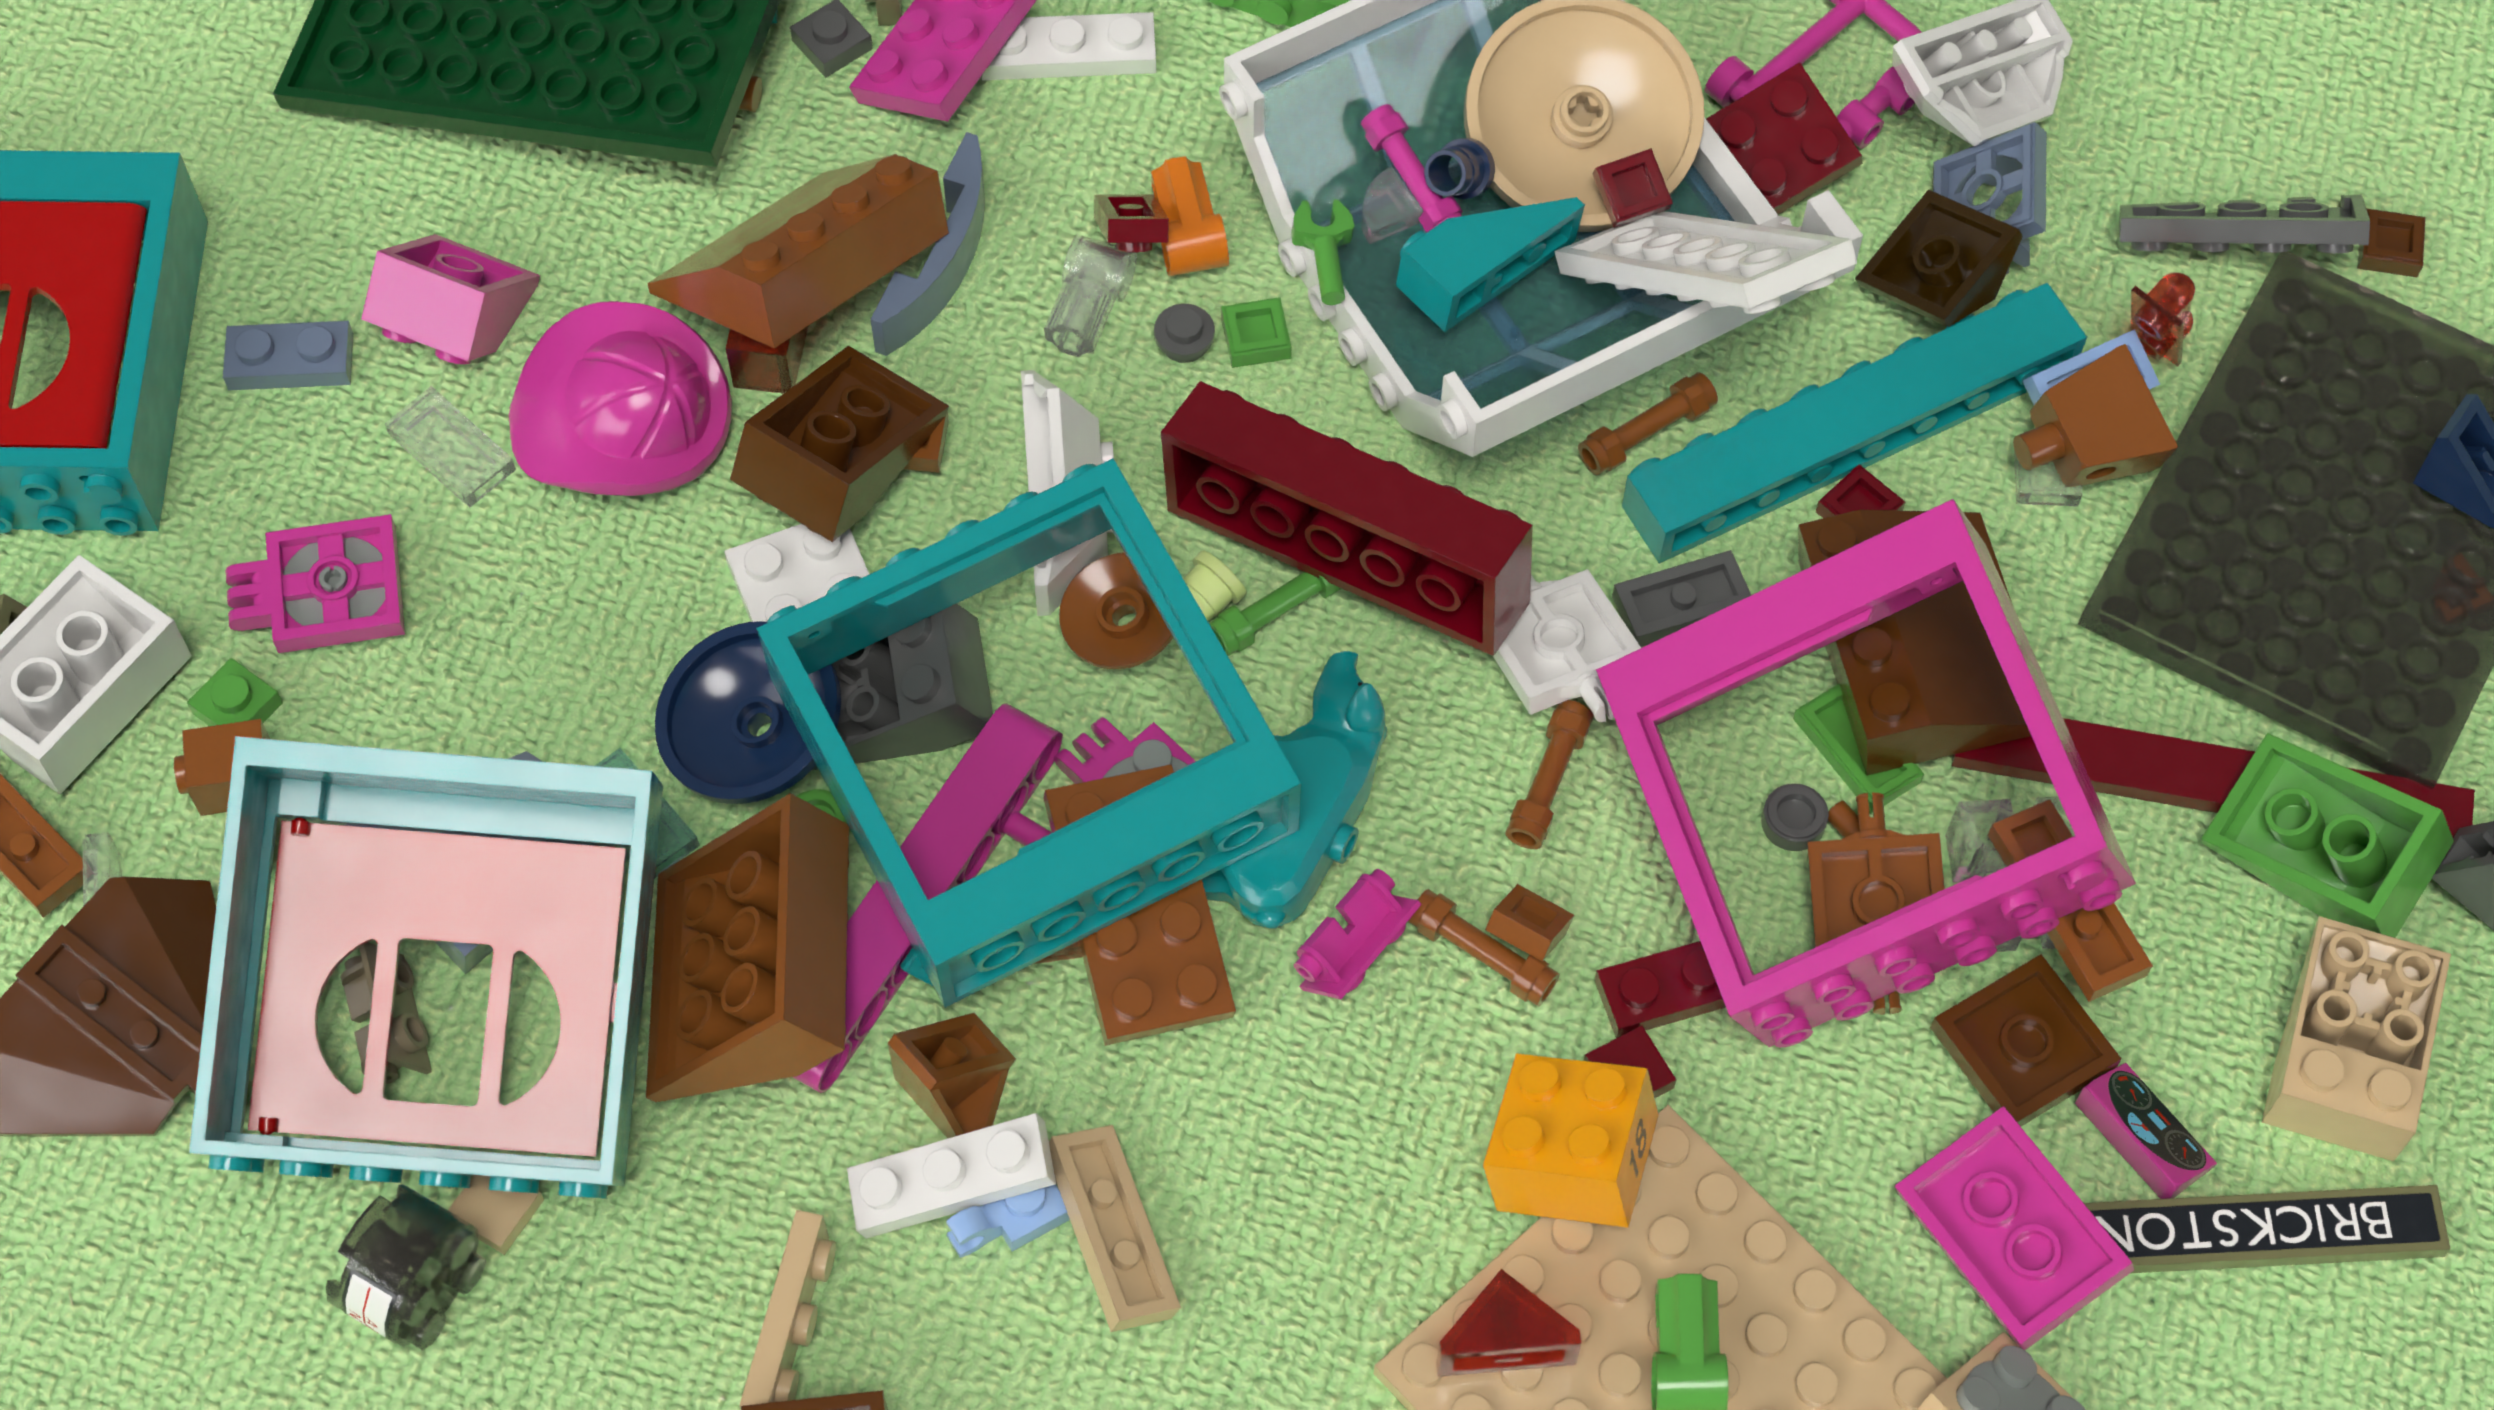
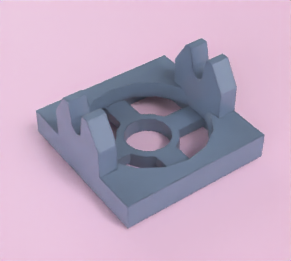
[1933,122,2047,274]

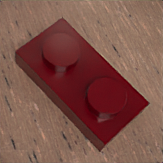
[1094,194,1169,252]
[1594,941,1726,1038]

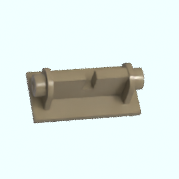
[341,942,432,1084]

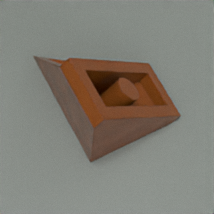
[888,1013,1016,1138]

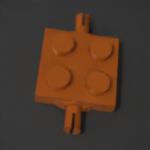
[1808,792,1945,1015]

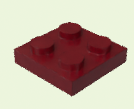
[1706,62,1863,215]

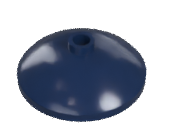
[655,621,841,804]

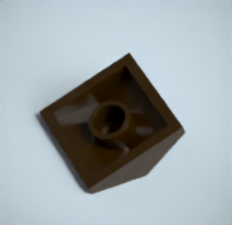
[1855,189,2023,327]

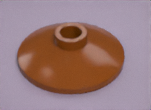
[1059,552,1173,669]

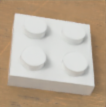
[724,524,869,622]

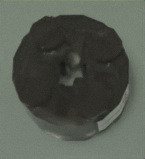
[326,1184,486,1351]

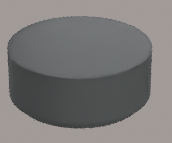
[1761,784,1829,851]

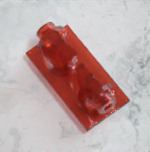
[2131,272,2195,367]

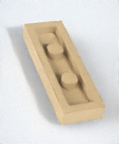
[1049,1125,1181,1332]
[739,1210,836,1409]

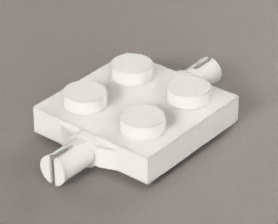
[1493,569,1641,722]

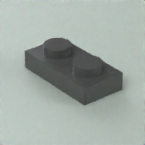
[1612,550,1751,647]

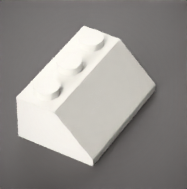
[0,555,192,794]

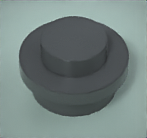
[1154,304,1215,363]

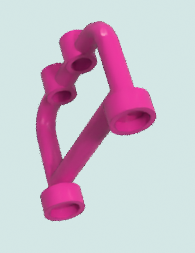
[1704,0,1922,149]

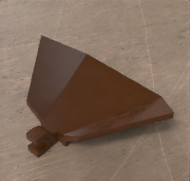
[0,876,248,1136]

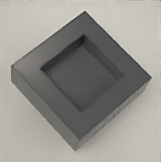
[790,0,873,78]

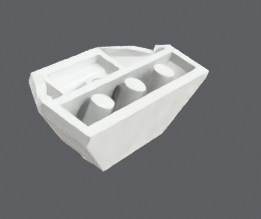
[1892,0,2073,147]
[1021,370,1114,616]

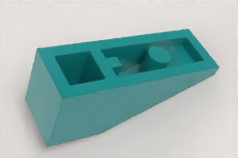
[1395,197,1585,332]

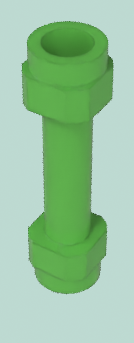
[1209,572,1341,656]

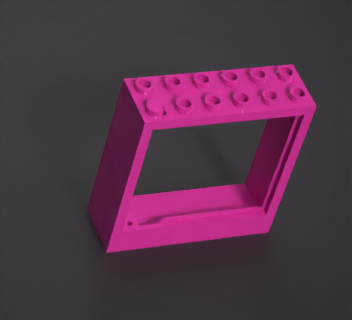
[1596,499,2136,1048]

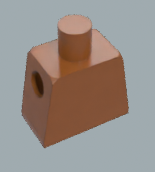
[2013,344,2178,488]

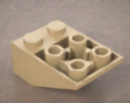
[2262,916,2451,1162]

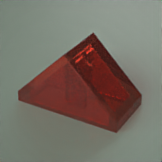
[1436,1269,1582,1377]

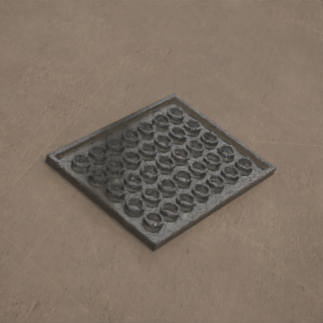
[2078,251,2494,789]

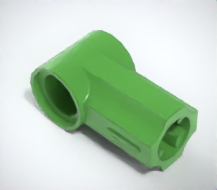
[1651,1274,1728,1410]

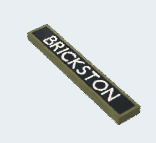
[2084,1185,2451,1273]

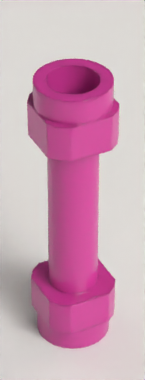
[1360,104,1463,232]

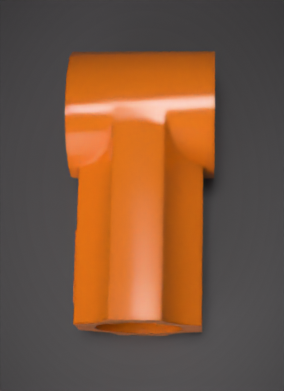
[1151,156,1229,276]

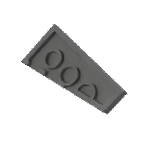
[2119,194,2370,254]

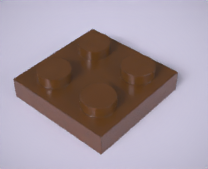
[1930,954,2122,1127]

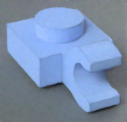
[946,1185,1070,1258]

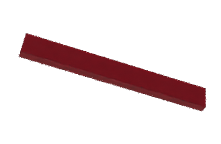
[1951,718,2475,838]

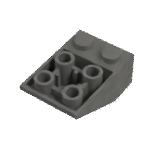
[812,604,993,770]

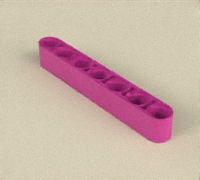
[793,703,1063,1093]

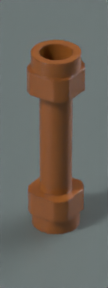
[1578,372,1718,475]
[1505,700,1594,849]
[1407,889,1560,1007]

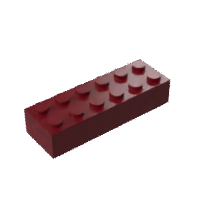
[1161,381,1533,656]

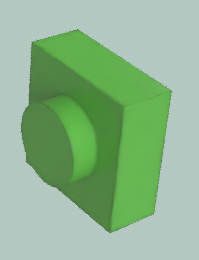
[187,658,283,726]

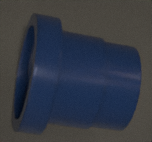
[1424,138,1495,199]

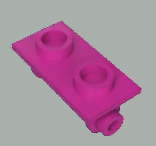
[1294,869,1422,1000]

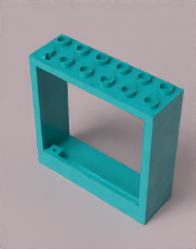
[757,458,1301,1008]

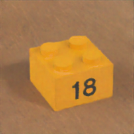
[1483,1053,1659,1228]

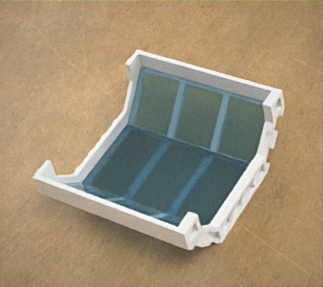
[1219,0,1863,457]

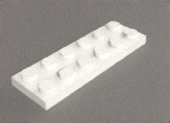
[1554,211,1857,314]

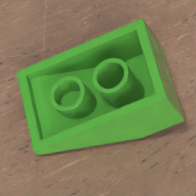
[2201,733,2454,938]

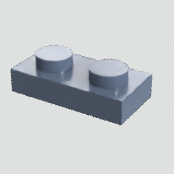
[223,321,353,390]

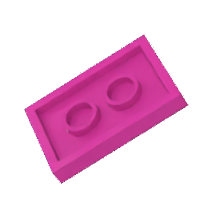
[849,0,1037,122]
[1895,1106,2134,1350]

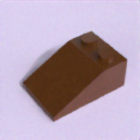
[730,345,949,542]

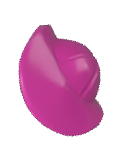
[509,301,732,496]

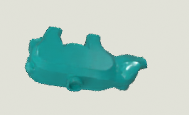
[1202,651,1387,929]

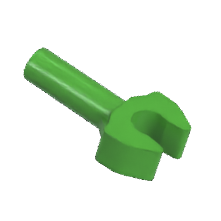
[1291,199,1354,305]

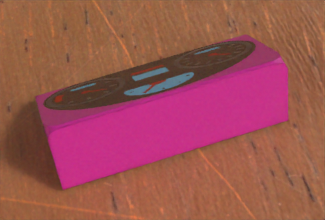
[2075,1063,2217,1199]

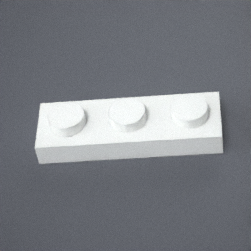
[982,12,1156,80]
[847,1113,1056,1239]

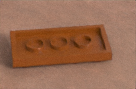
[1043,764,1236,1046]

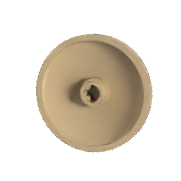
[1463,0,1704,232]

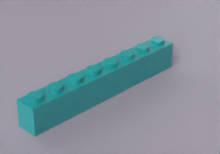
[1622,283,2087,564]

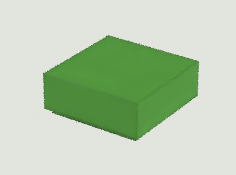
[1221,297,1292,368]

